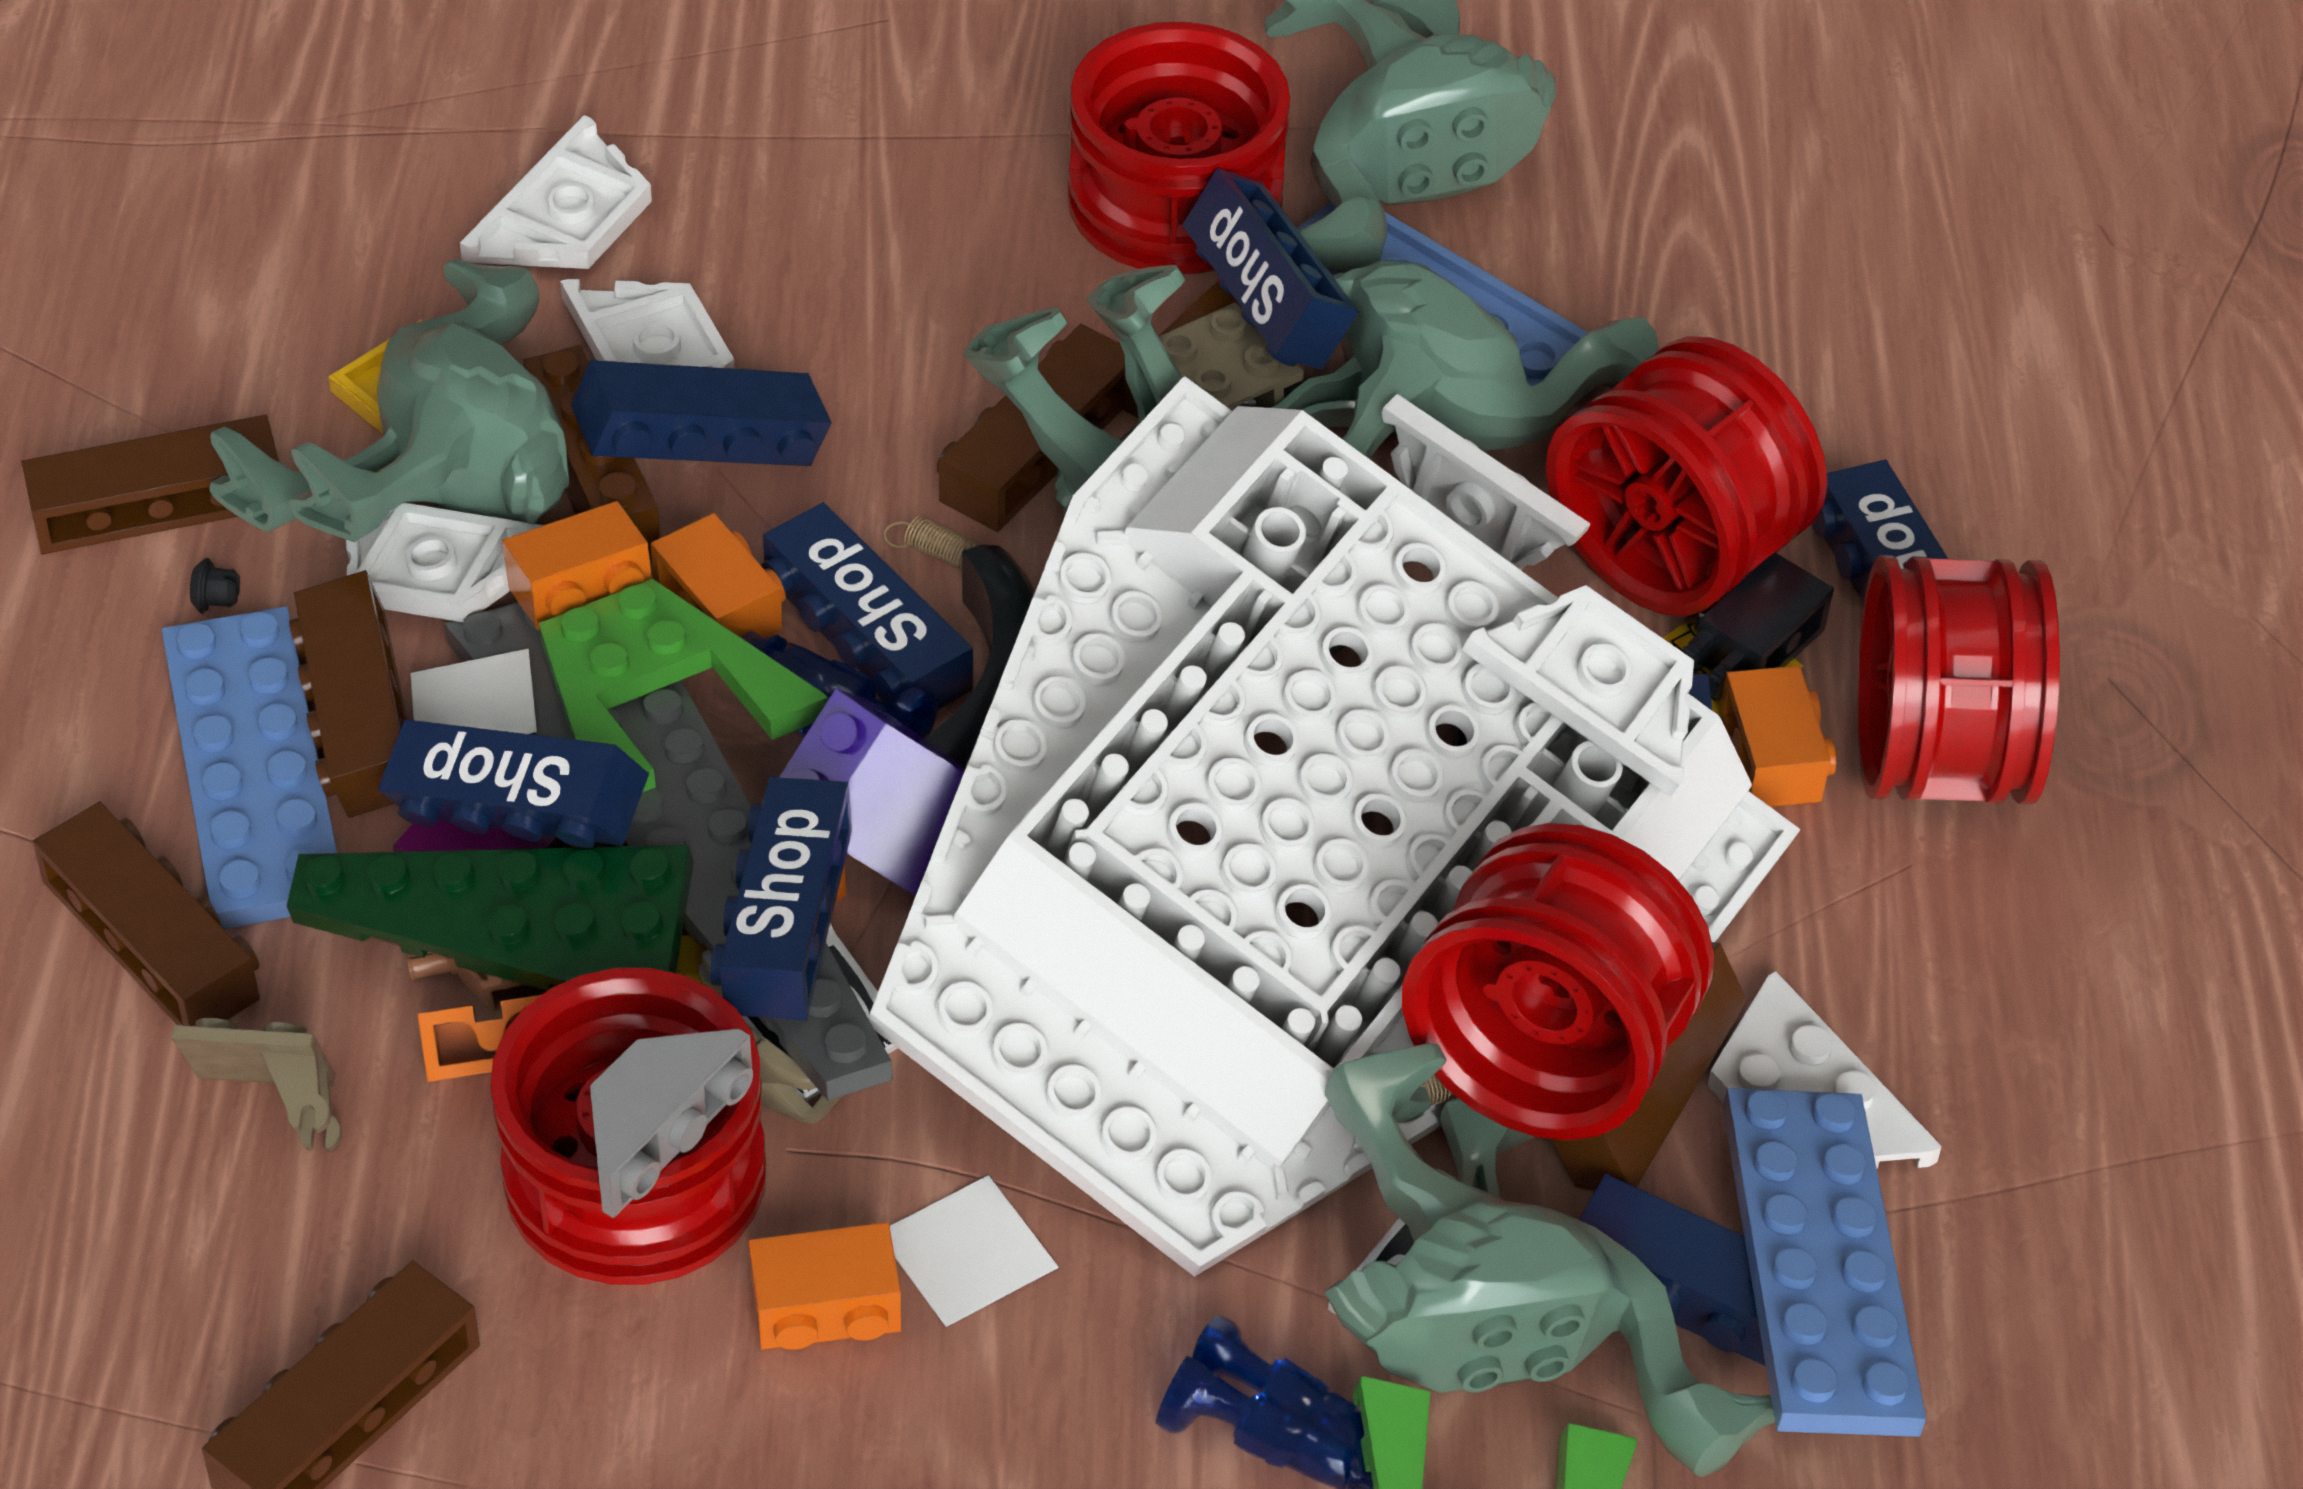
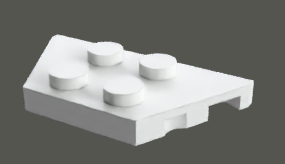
[460,115,652,269]
[560,279,734,369]
[1382,394,1590,570]
[346,503,544,623]
[1462,585,1694,797]
[1707,971,1942,1168]

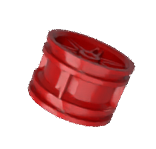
[1068,21,1291,274]
[1546,336,1828,617]
[1857,555,2060,804]
[1402,823,1714,1140]
[490,968,766,1285]

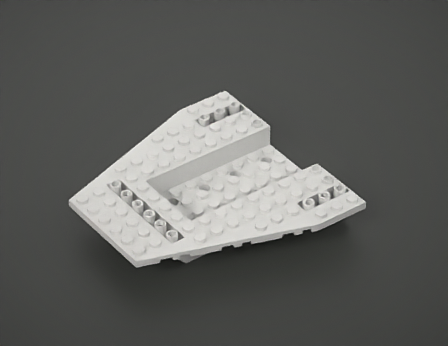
[868,376,1801,1277]

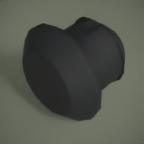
[190,558,240,614]

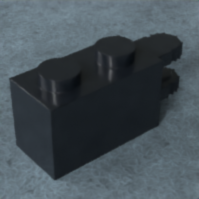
[1682,552,1834,702]

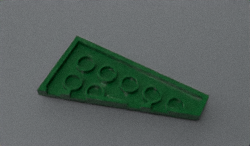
[286,845,694,991]

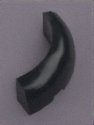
[924,544,1036,768]

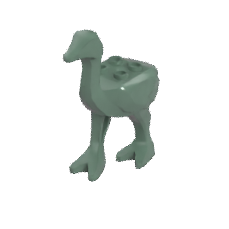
[1264,0,1557,273]
[209,258,569,542]
[1271,260,1659,459]
[963,265,1345,654]
[1325,1043,1775,1478]

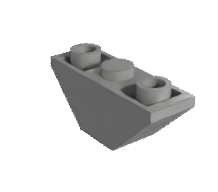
[590,1029,753,1219]

